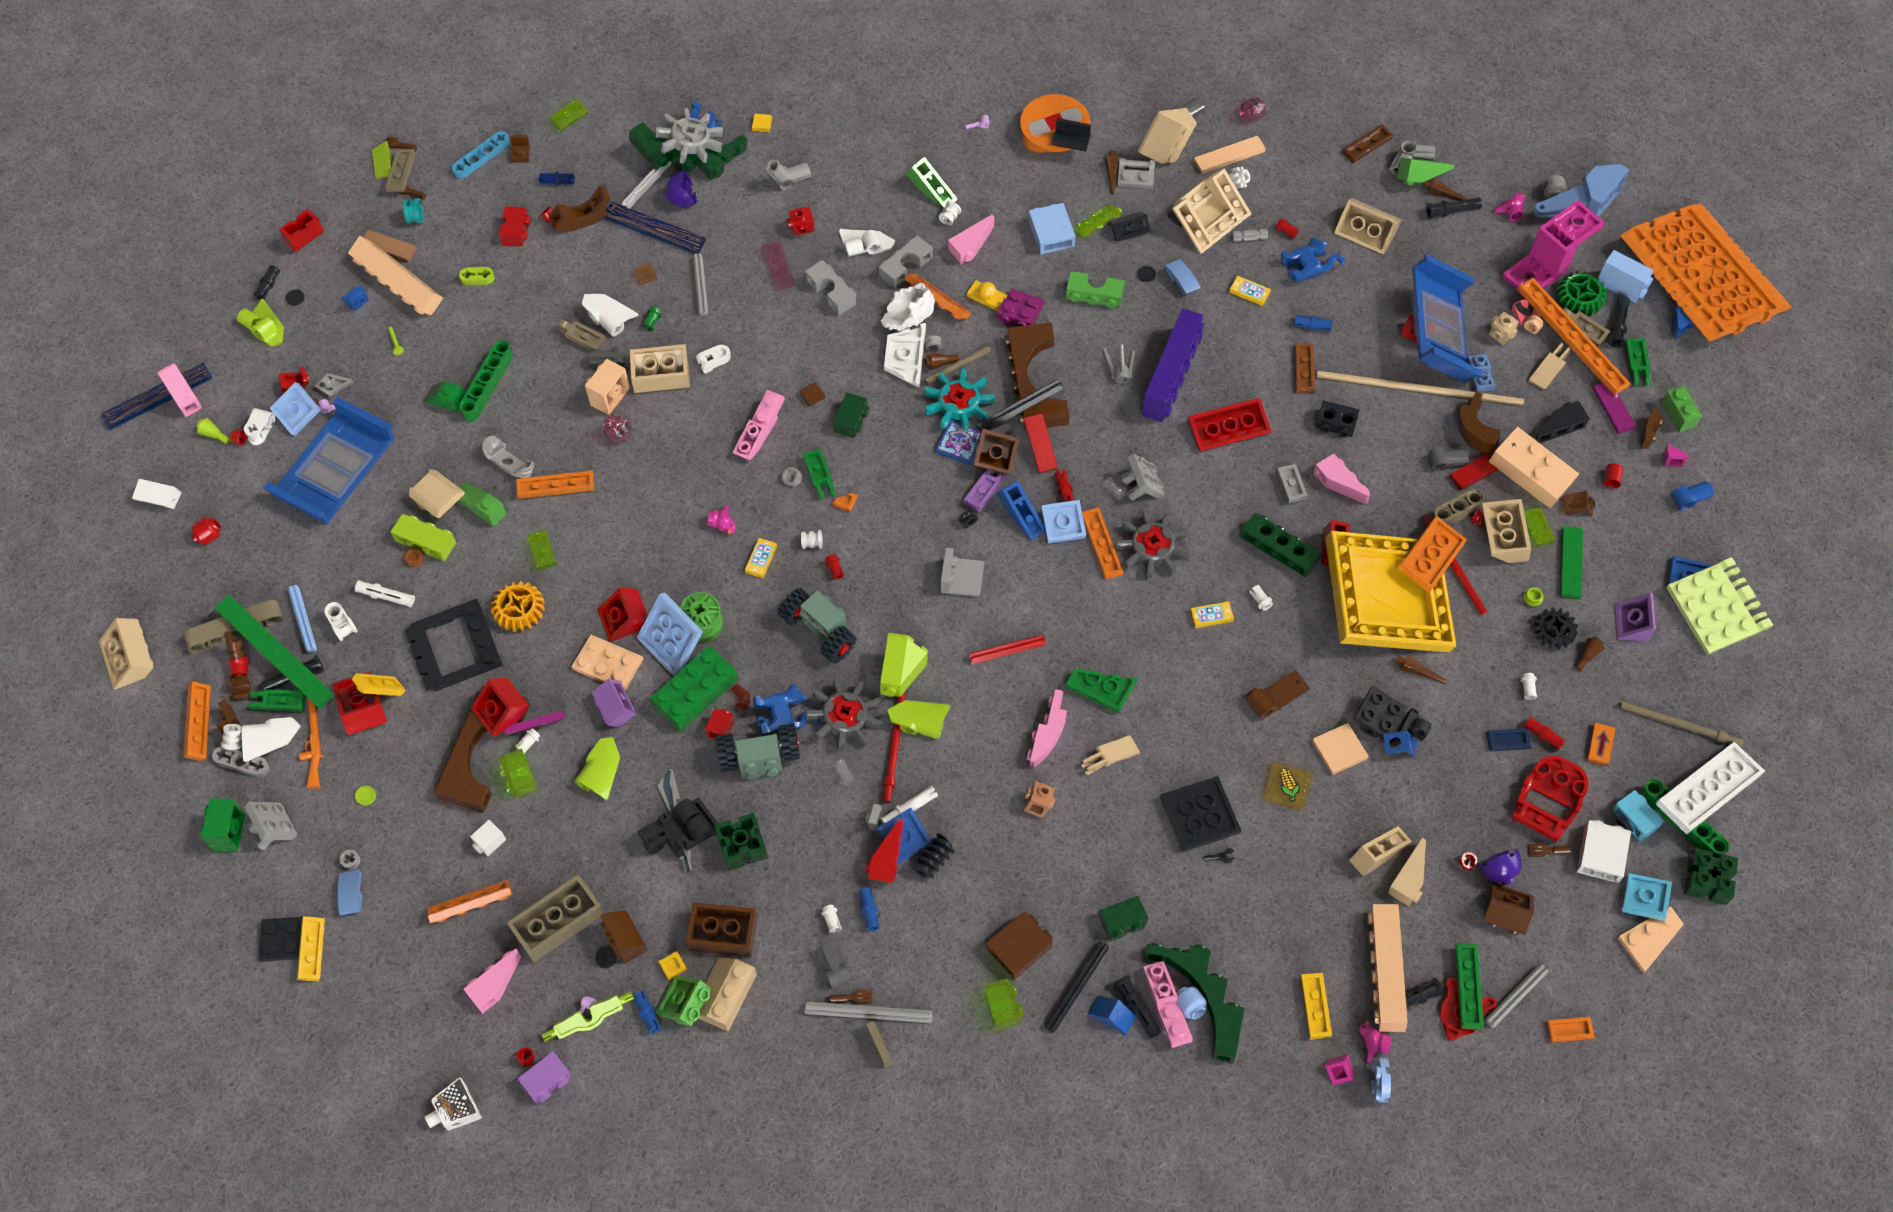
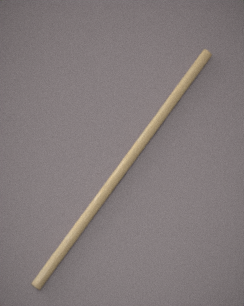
[1316,370,1524,406]

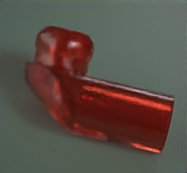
[731,683,751,711]

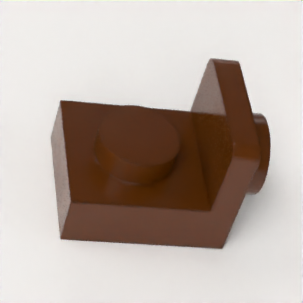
[510,135,530,163]
[216,699,241,734]

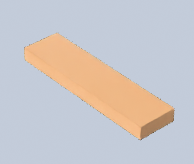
[1194,136,1265,174]

